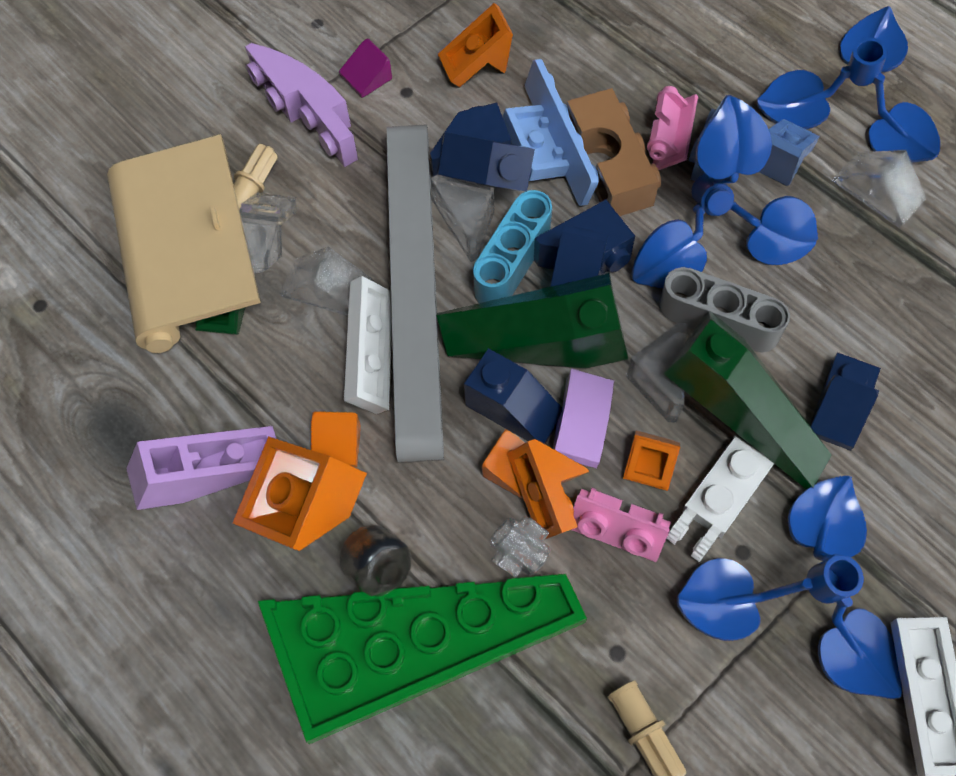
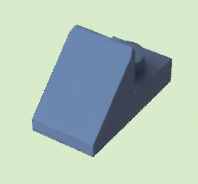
[759,119,820,186]

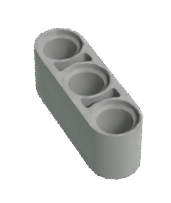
[659,267,790,353]

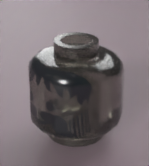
[340,524,412,597]

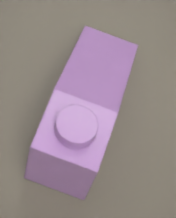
[127,426,276,510]

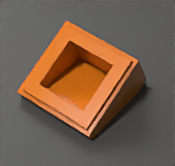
[311,412,361,467]
[482,429,525,499]
[623,431,680,491]

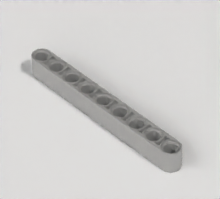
[387,124,444,463]

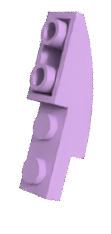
[245,43,358,167]

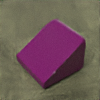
[339,38,392,98]

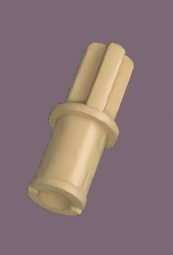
[234,144,277,220]
[608,680,686,776]

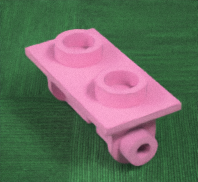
[647,86,698,170]
[572,488,671,562]

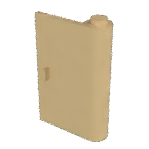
[107,134,261,353]

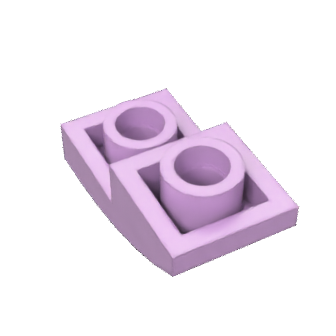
[553,369,614,469]

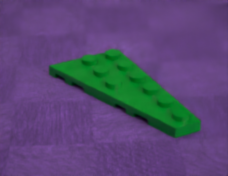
[258,574,587,745]

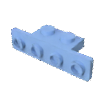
[503,59,599,206]

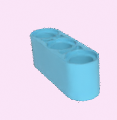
[473,190,552,303]

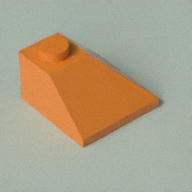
[233,436,367,551]

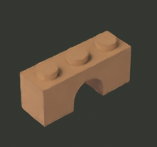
[567,88,661,216]

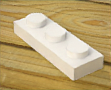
[344,276,392,414]
[890,617,956,776]

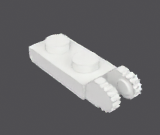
[666,436,774,562]

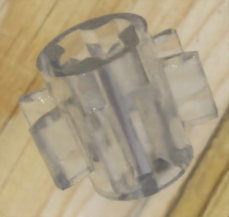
[490,515,550,578]

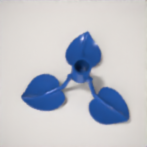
[757,6,941,163]
[632,95,818,288]
[677,476,902,699]

